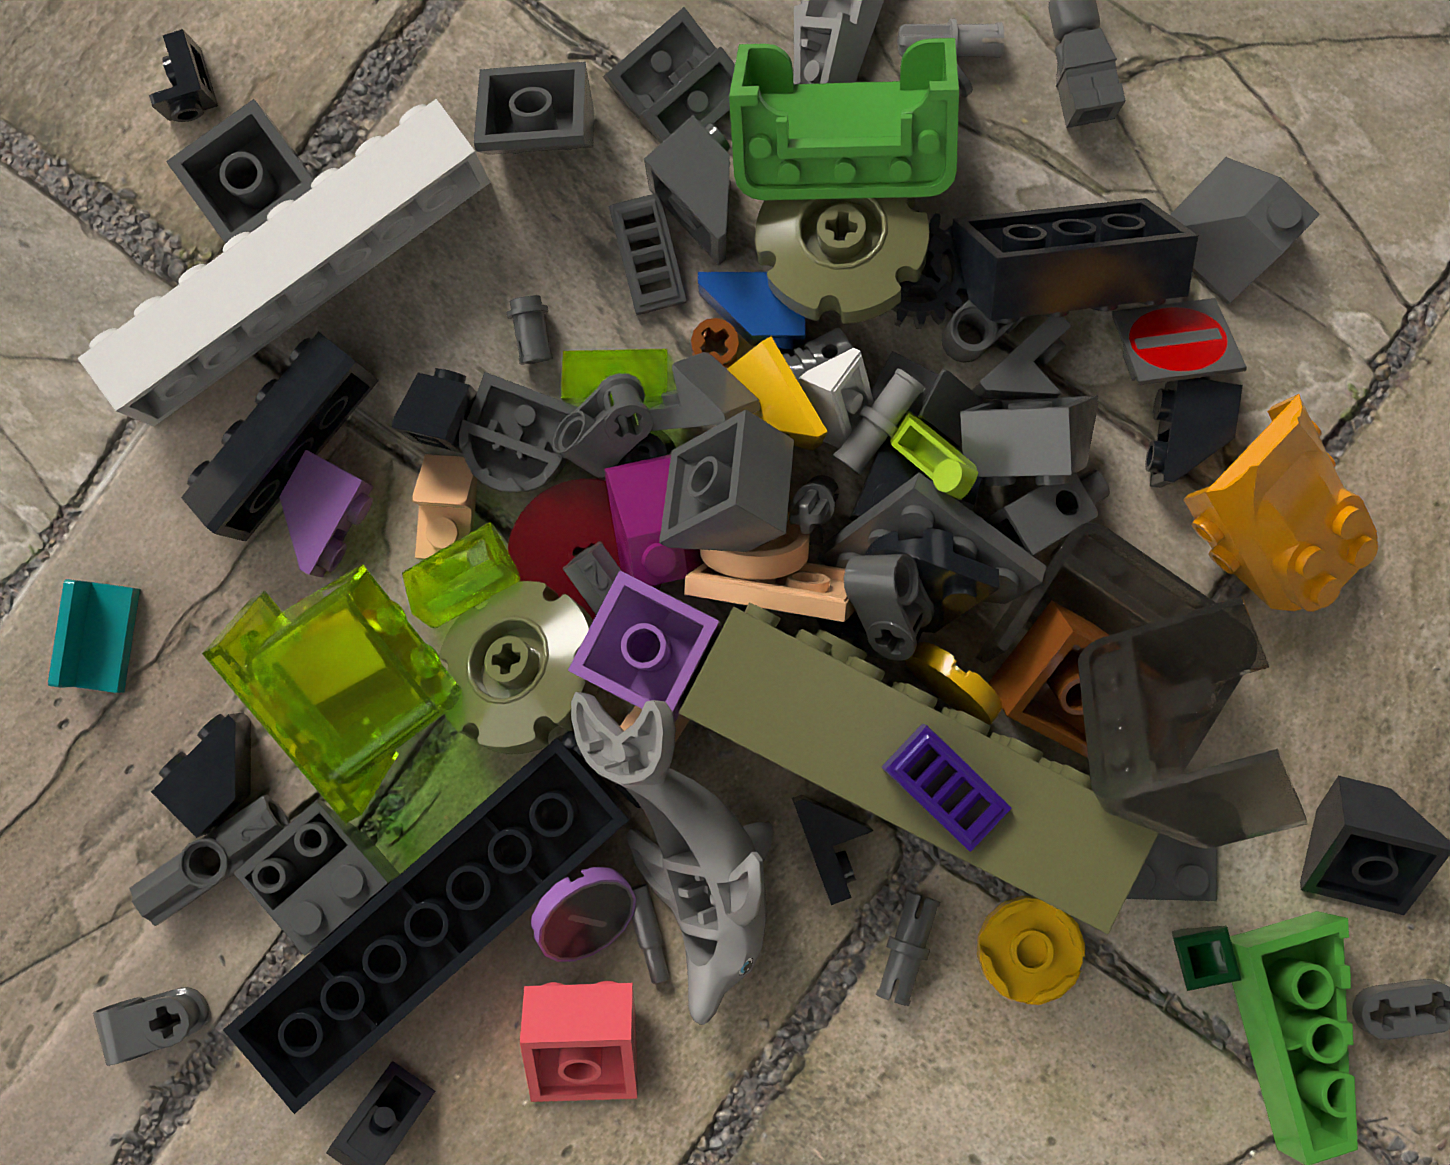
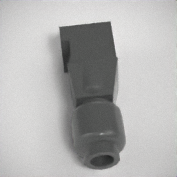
[1048,0,1126,128]

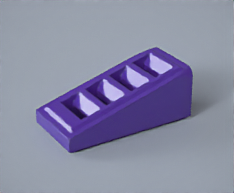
[881,723,1012,852]

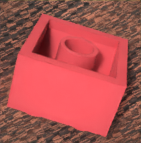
[520,981,638,1102]

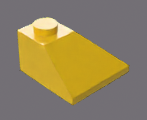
[727,336,827,451]

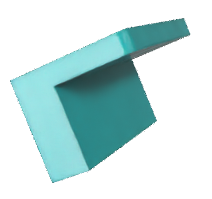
[48,579,140,693]

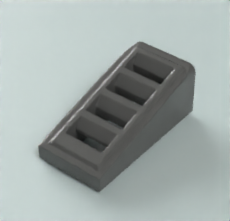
[609,193,687,316]

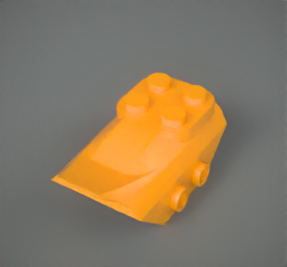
[1183,394,1378,612]

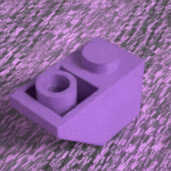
[280,450,373,577]

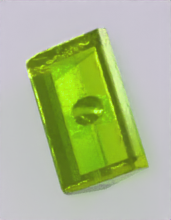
[561,349,669,404]
[402,522,520,628]

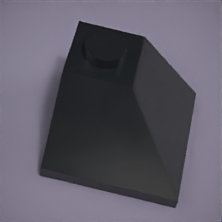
[1300,775,1450,915]

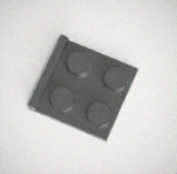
[1110,786,1221,901]

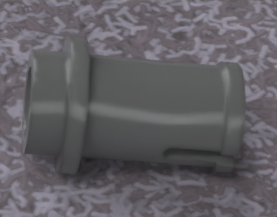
[506,295,553,365]

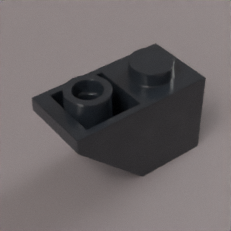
[1145,378,1243,488]
[151,713,251,838]

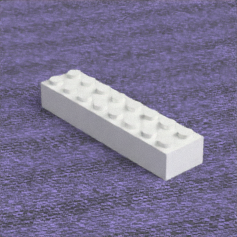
[78,99,491,427]

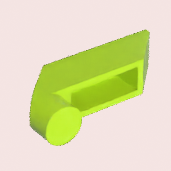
[890,411,978,499]

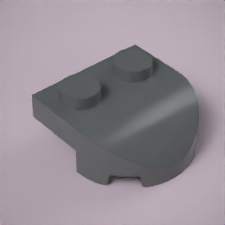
[459,372,578,493]

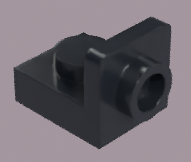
[149,29,218,122]

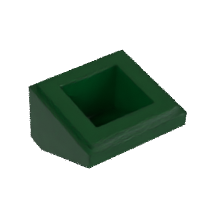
[1172,925,1241,991]

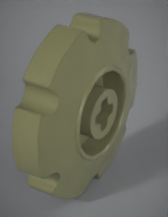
[755,197,929,324]
[436,581,599,754]

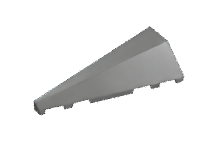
[794,0,884,84]

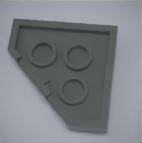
[818,472,1046,604]

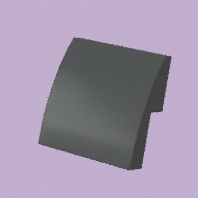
[603,7,735,144]

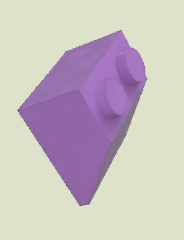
[568,571,723,722]

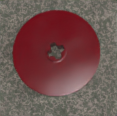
[507,479,662,621]

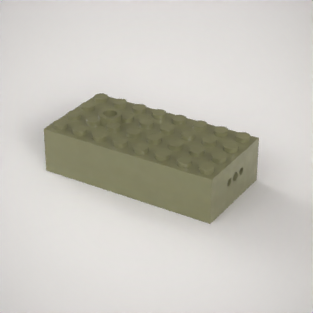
[679,602,1162,934]

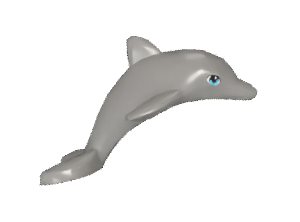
[571,692,773,1025]

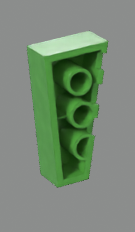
[1230,911,1358,1165]

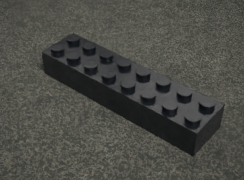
[223,734,633,1114]

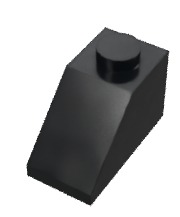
[392,368,477,454]

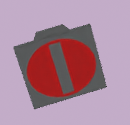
[1112,298,1247,385]

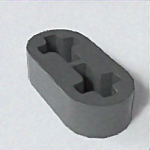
[1352,979,1450,1040]

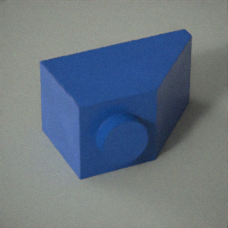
[698,272,805,354]

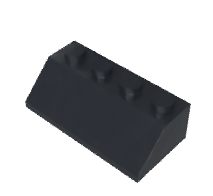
[952,198,1199,324]
[181,331,379,542]

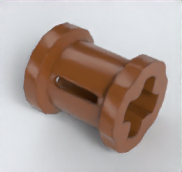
[691,318,739,369]

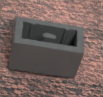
[234,800,400,956]

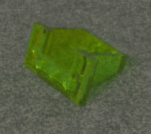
[202,564,462,824]

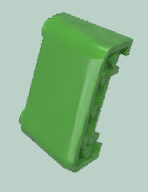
[729,38,959,200]

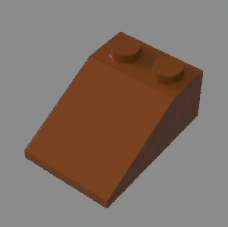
[988,600,1196,780]

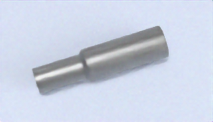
[631,884,669,984]

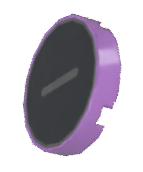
[531,867,636,962]

